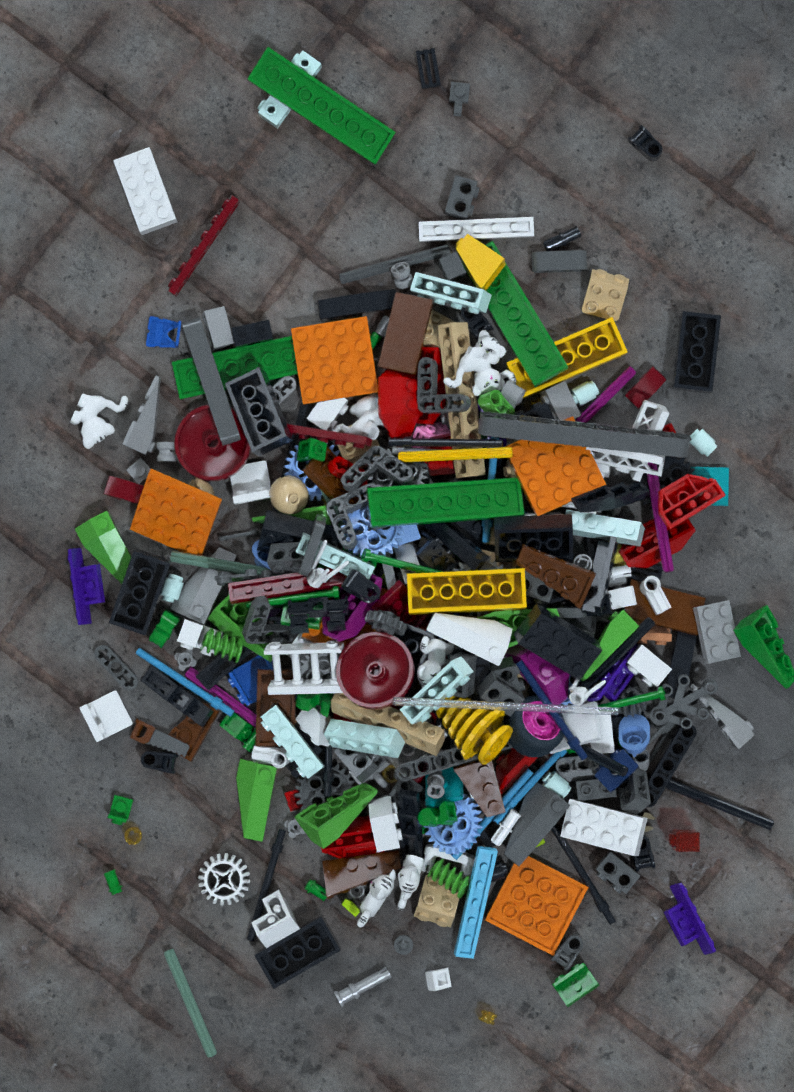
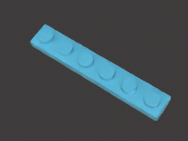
[454,846,498,959]

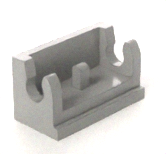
[202,306,234,351]

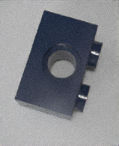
[595,749,639,793]

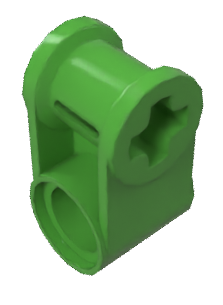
[478,390,515,415]

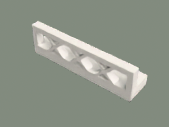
[615,400,669,482]
[586,447,665,476]

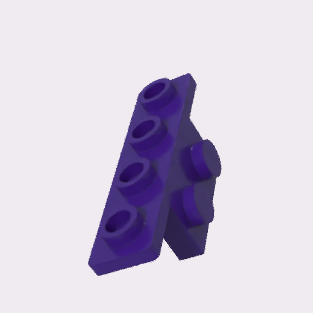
[68,548,105,625]
[587,644,638,702]
[664,882,716,955]

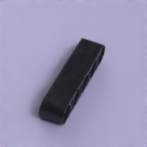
[647,723,697,807]

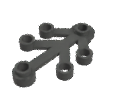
[214,569,273,586]
[650,674,718,729]

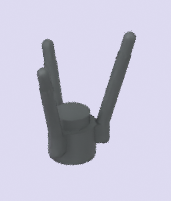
[649,716,675,762]

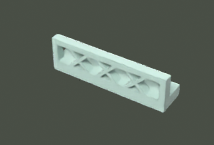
[296,532,375,579]

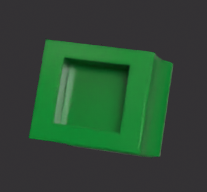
[149,610,182,649]
[295,693,333,718]
[418,801,458,827]

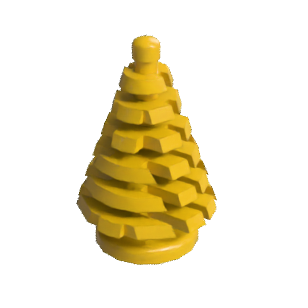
[436,696,513,765]

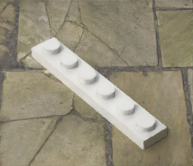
[419,217,534,242]

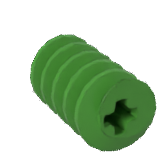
[200,628,243,663]
[427,858,470,899]

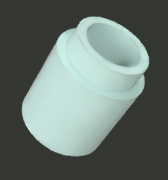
[571,380,599,406]
[690,429,717,457]
[160,573,184,603]
[542,771,571,799]

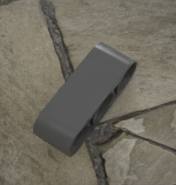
[531,250,587,273]

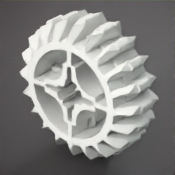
[198,853,250,906]

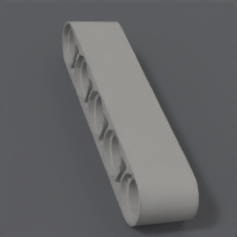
[556,749,649,782]

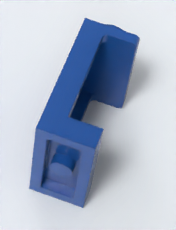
[227,655,273,706]

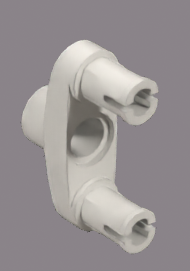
[421,837,475,882]

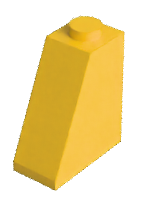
[456,234,506,291]

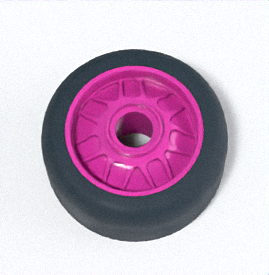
[504,696,565,757]

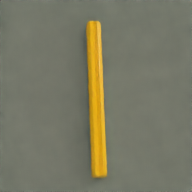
[398,447,513,462]

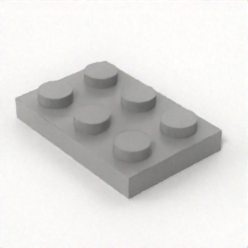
[693,600,741,664]

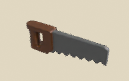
[130,719,190,757]

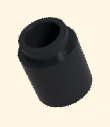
[491,860,508,882]

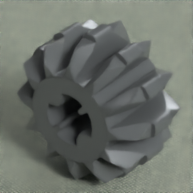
[616,685,648,717]

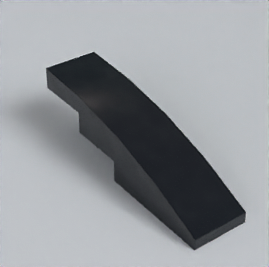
[317,289,396,320]
[571,480,650,513]
[665,631,697,698]
[195,641,253,691]
[140,665,214,727]
[398,789,423,861]

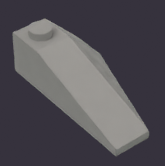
[122,376,161,456]
[171,547,237,625]
[689,684,754,749]

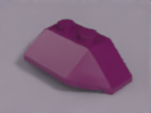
[322,574,382,642]
[504,644,570,708]

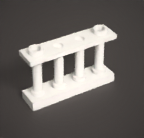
[264,640,344,695]

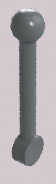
[218,529,258,541]

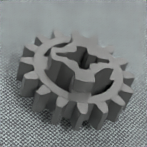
[364,609,407,636]

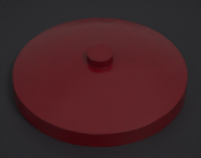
[175,405,251,481]
[336,632,415,710]

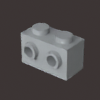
[540,381,581,420]

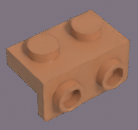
[634,620,672,645]

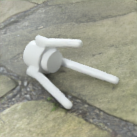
[307,540,349,588]
[569,678,606,707]

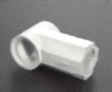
[640,576,671,615]
[252,745,290,768]

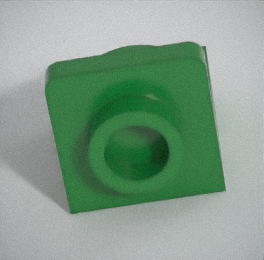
[296,438,327,462]
[219,713,254,742]
[108,795,134,825]

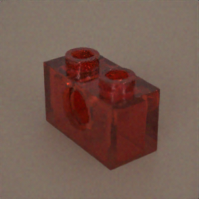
[669,829,700,852]

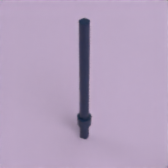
[516,660,588,761]

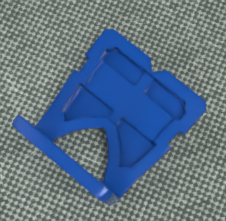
[146,316,182,348]

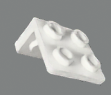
[230,461,271,505]
[80,690,133,742]

